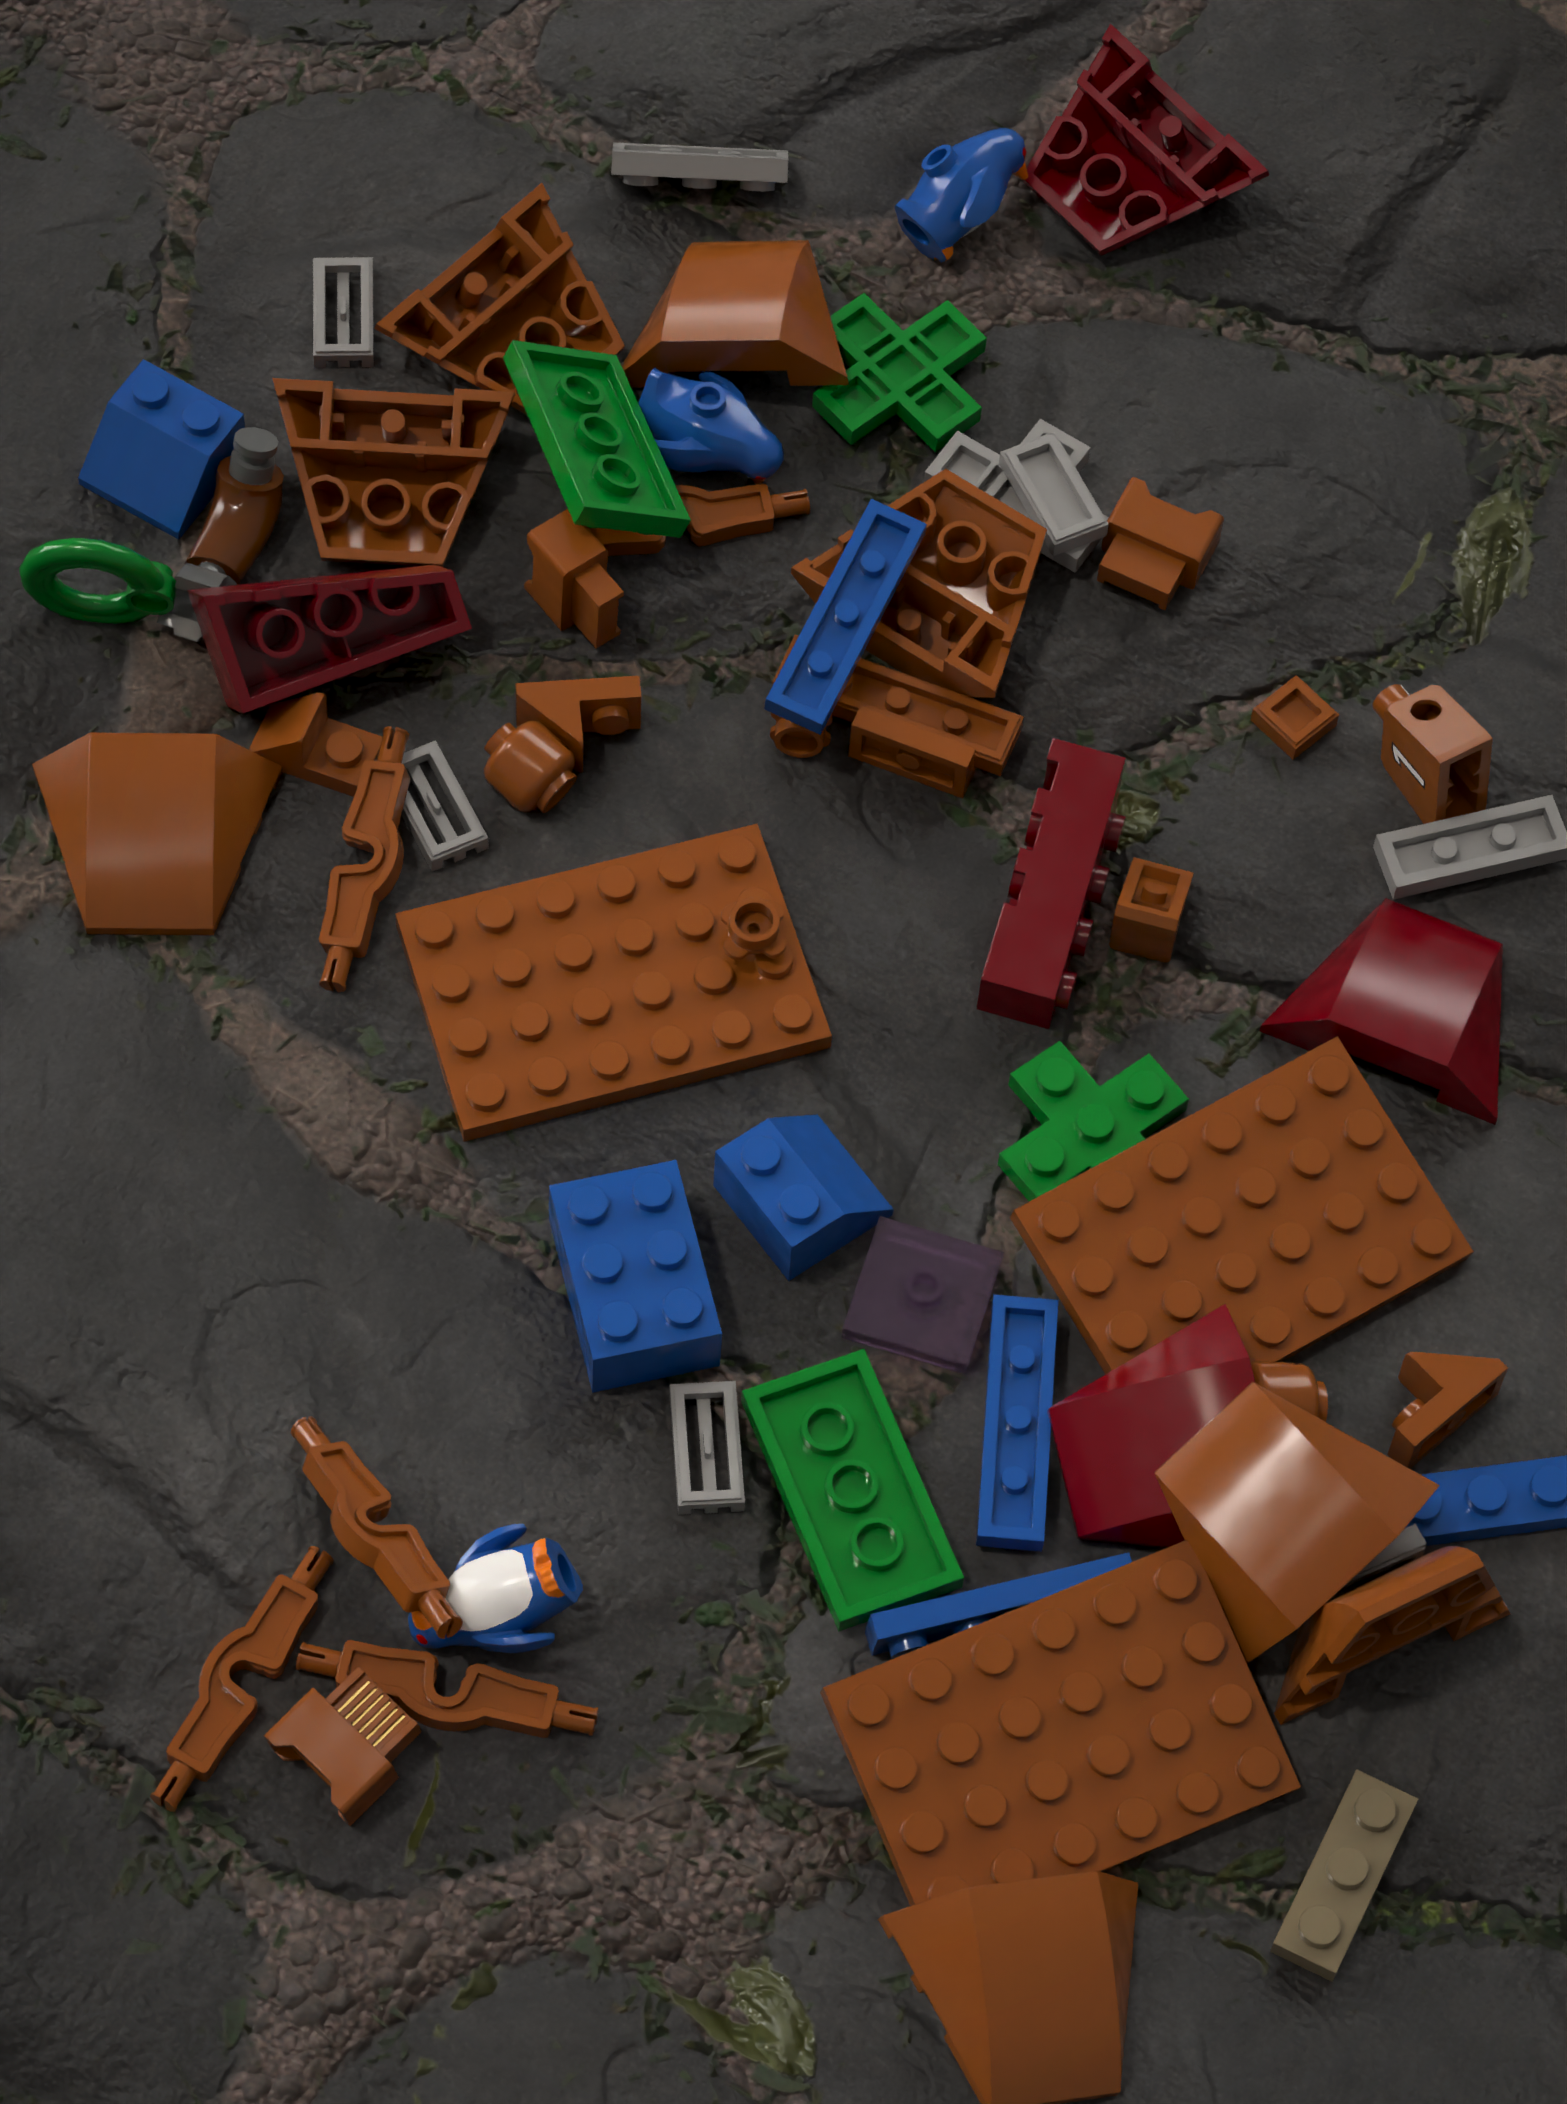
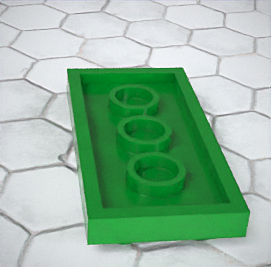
[503,340,691,538]
[741,1349,964,1632]

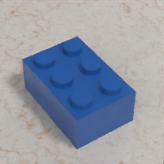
[549,1160,722,1393]

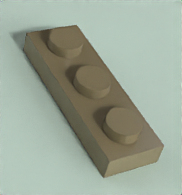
[1270,1769,1418,1982]

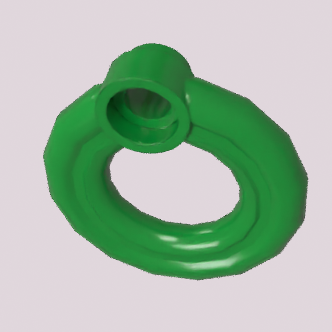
[19,538,177,624]

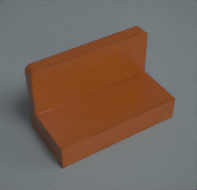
[848,705,977,799]

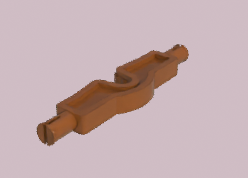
[588,483,810,557]
[319,726,410,992]
[291,1416,463,1639]
[150,1546,334,1812]
[296,1640,599,1738]

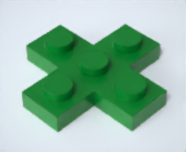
[812,293,987,452]
[998,1041,1189,1201]

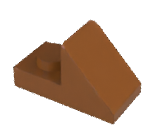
[515,676,642,773]
[249,693,382,797]
[1109,857,1194,962]
[1387,1352,1508,1469]

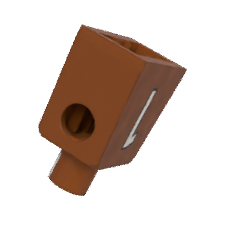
[1373,684,1493,824]

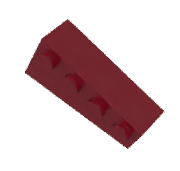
[187,565,472,713]
[976,738,1126,1029]

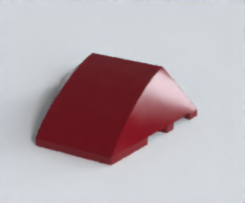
[1023,23,1269,256]
[1259,898,1503,1125]
[1047,1304,1255,1548]

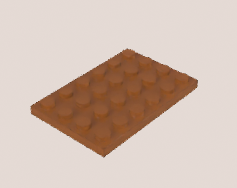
[395,824,832,1142]
[1010,1036,1474,1374]
[820,1540,1301,1906]

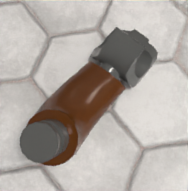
[157,427,284,642]

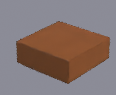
[1250,675,1339,760]

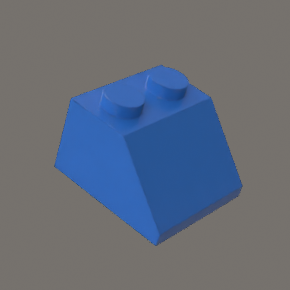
[78,359,245,540]
[713,1114,894,1281]

